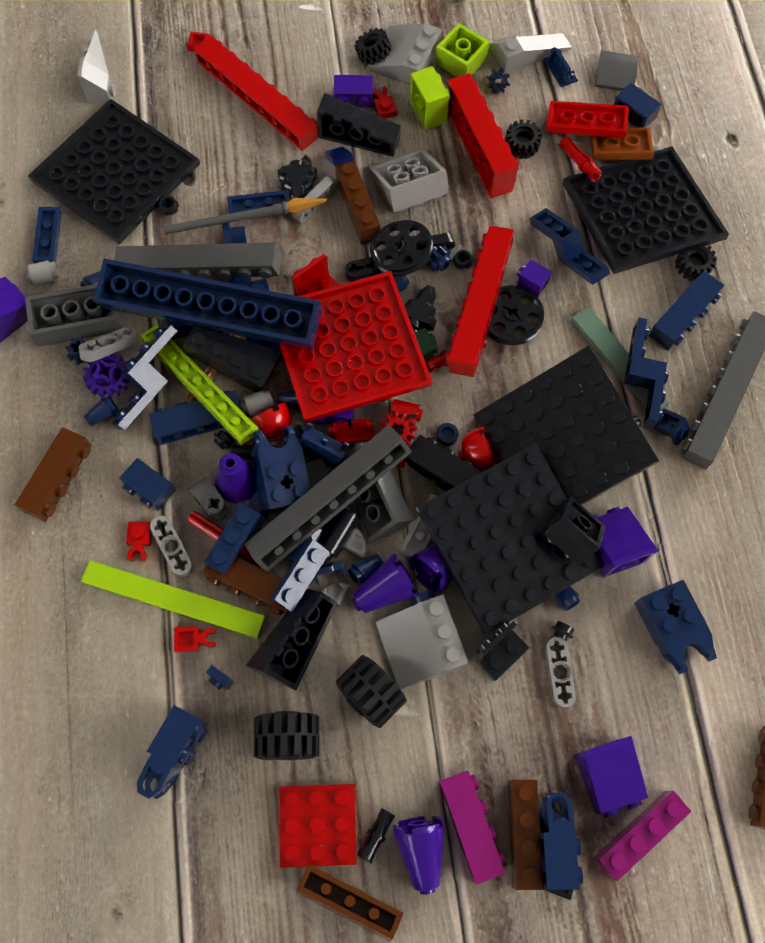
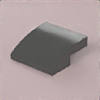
[595,50,639,91]

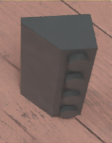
[25,284,123,347]
[331,442,414,544]

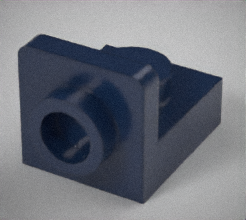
[653,408,690,446]

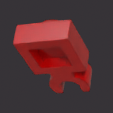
[373,86,398,119]
[126,521,152,562]
[174,626,216,653]

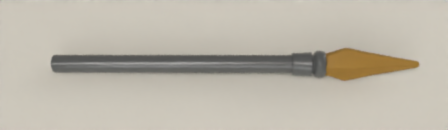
[163,198,327,235]

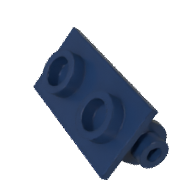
[544,47,578,88]

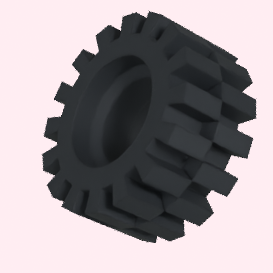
[354,28,392,65]
[505,120,542,159]
[675,245,717,281]

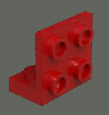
[291,253,339,296]

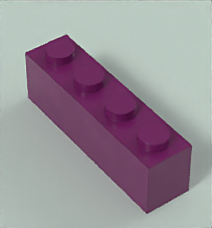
[438,771,507,885]
[593,790,692,881]

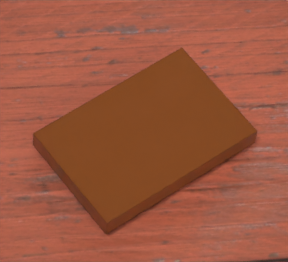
[590,127,654,160]

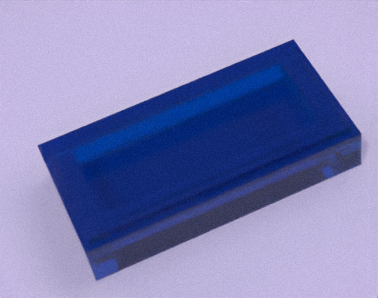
[325,146,353,166]

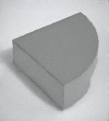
[343,528,366,559]
[321,583,350,607]

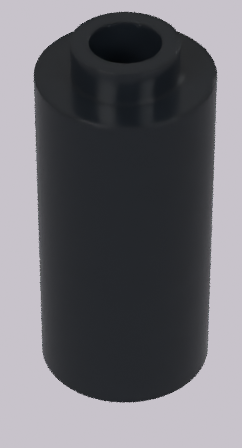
[319,508,360,560]

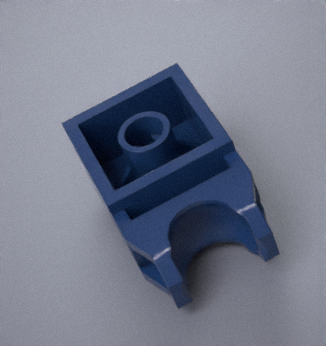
[252,425,311,512]
[634,579,717,675]
[137,705,208,799]
[540,793,583,890]

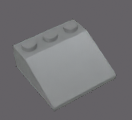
[367,23,442,85]
[369,148,449,212]
[375,595,468,689]

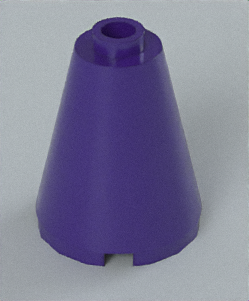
[215,453,257,504]
[409,544,453,593]
[352,554,419,613]
[393,816,444,895]

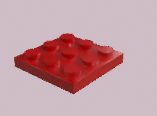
[279,784,357,868]

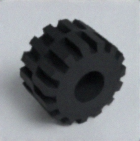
[336,655,407,728]
[253,711,319,760]

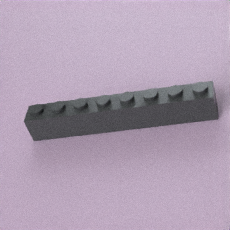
[114,242,282,279]
[681,311,765,470]
[244,425,412,572]

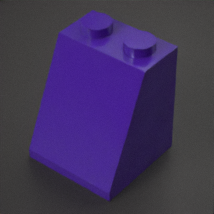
[0,277,28,343]
[593,507,658,578]
[574,736,648,817]

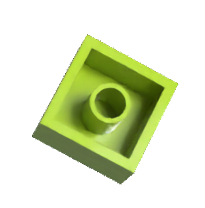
[435,23,490,77]
[409,66,451,130]

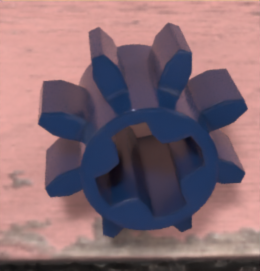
[486,68,510,94]
[427,246,452,272]
[65,337,87,366]

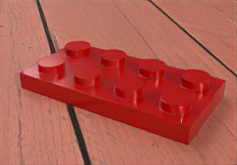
[546,101,629,138]

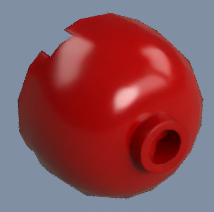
[250,402,292,443]
[458,426,496,471]

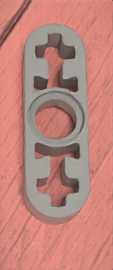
[292,175,338,223]
[79,327,137,362]
[150,516,193,577]
[545,637,576,709]

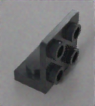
[475,620,530,681]

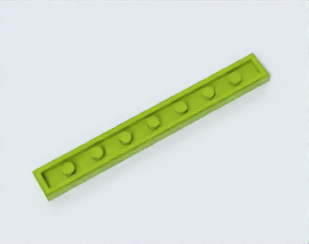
[140,324,259,445]
[81,560,266,640]

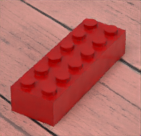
[447,73,519,198]

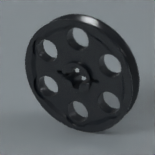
[370,220,433,276]
[487,285,544,345]

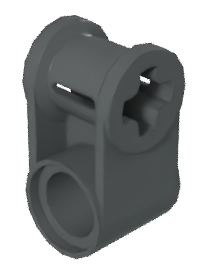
[188,476,228,521]

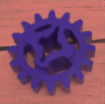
[82,353,131,398]

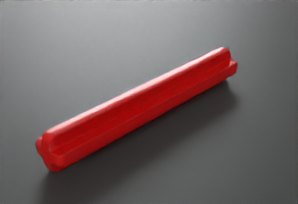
[188,511,261,568]

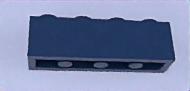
[648,271,725,351]
[149,390,242,446]

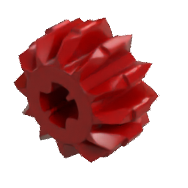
[379,411,417,447]

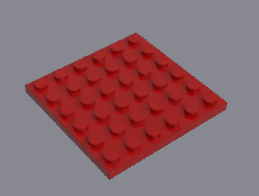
[280,271,433,423]

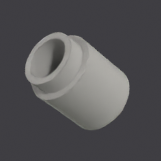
[25,260,59,286]
[241,390,275,418]

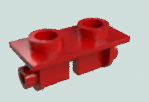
[328,418,374,444]

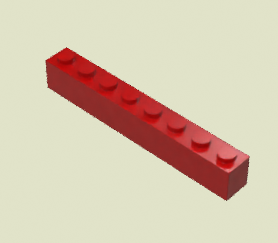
[194,36,319,151]
[445,225,514,377]

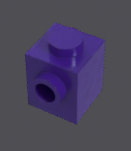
[517,260,552,297]

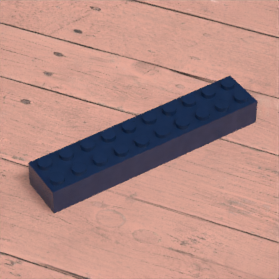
[93,259,323,350]

